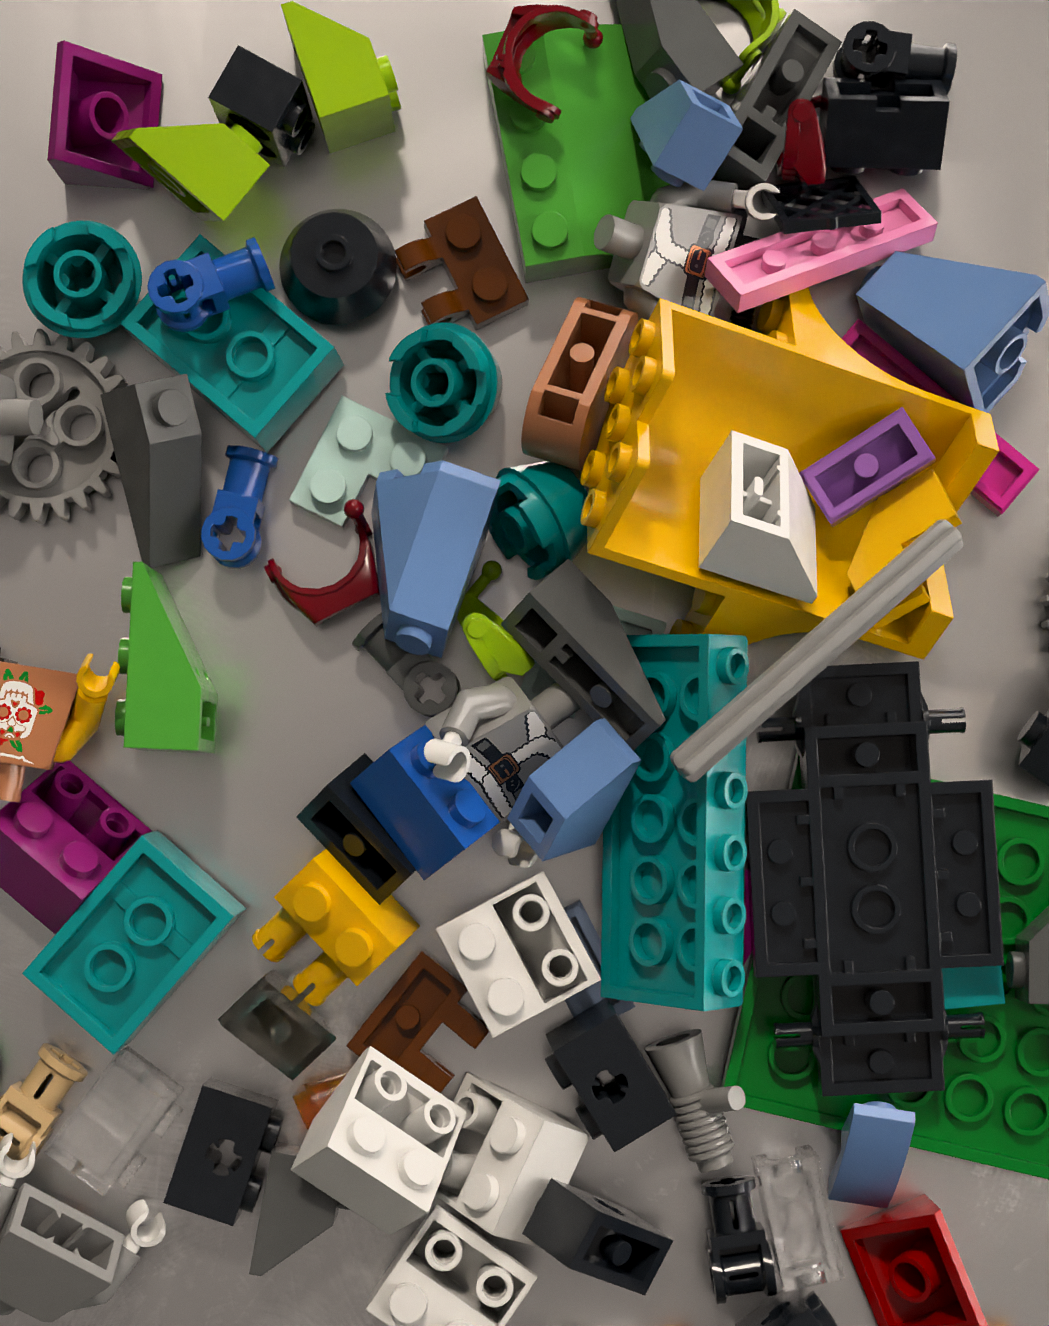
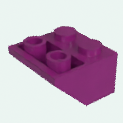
[0,760,153,935]

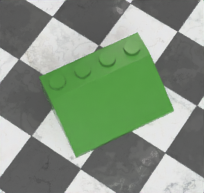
[482,24,670,283]

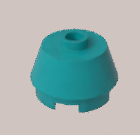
[22,221,142,338]
[385,322,502,443]
[489,461,588,580]

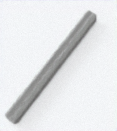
[670,519,963,782]

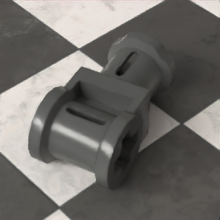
[352,612,461,718]

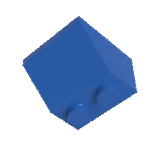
[350,725,500,881]

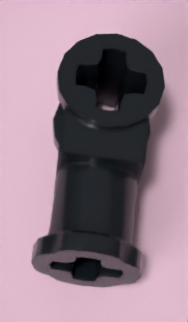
[833,21,957,95]
[701,1175,777,1304]

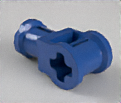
[147,237,275,332]
[201,445,279,569]

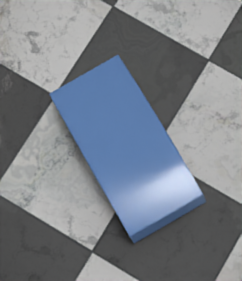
[828,1101,915,1209]

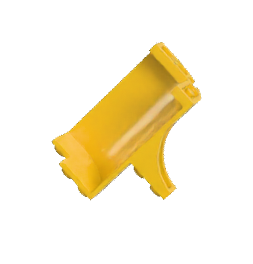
[580,287,999,660]

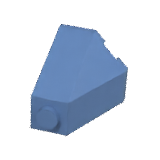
[855,251,1049,413]
[371,460,501,658]

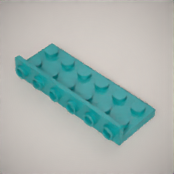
[601,634,749,1012]

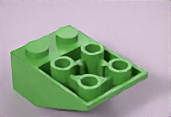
[115,562,218,754]

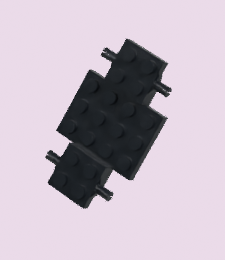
[745,661,1004,1097]

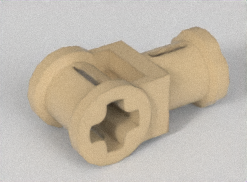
[0,1043,88,1160]

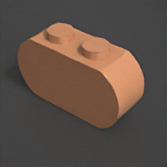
[521,297,638,471]

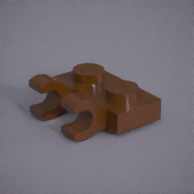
[395,196,529,330]
[346,950,490,1093]

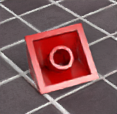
[840,1194,988,1326]

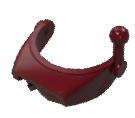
[486,4,603,123]
[776,94,827,185]
[264,499,380,627]

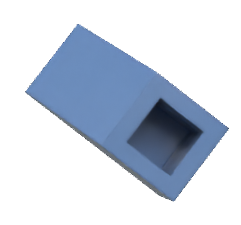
[630,79,743,191]
[507,718,642,861]

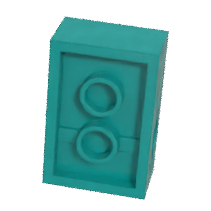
[121,234,344,453]
[22,830,247,1055]

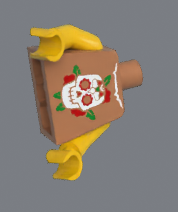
[0,653,120,803]

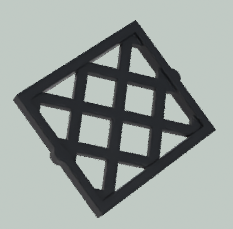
[761,176,881,234]

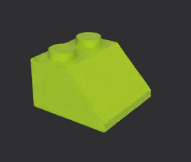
[281,1,401,154]
[111,123,270,221]

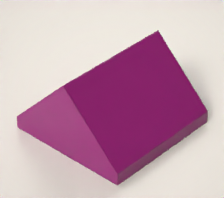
[47,40,163,190]

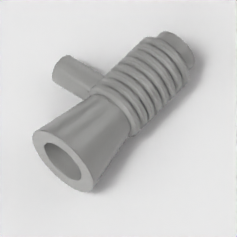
[644,1029,746,1173]

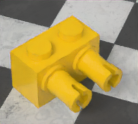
[252,849,420,1007]

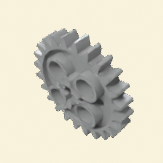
[0,329,128,524]

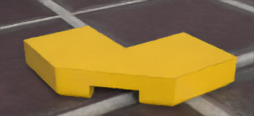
[847,468,962,630]

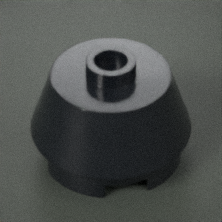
[279,209,397,325]

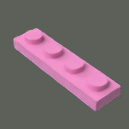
[705,188,938,313]

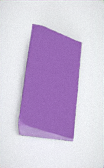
[799,407,936,527]

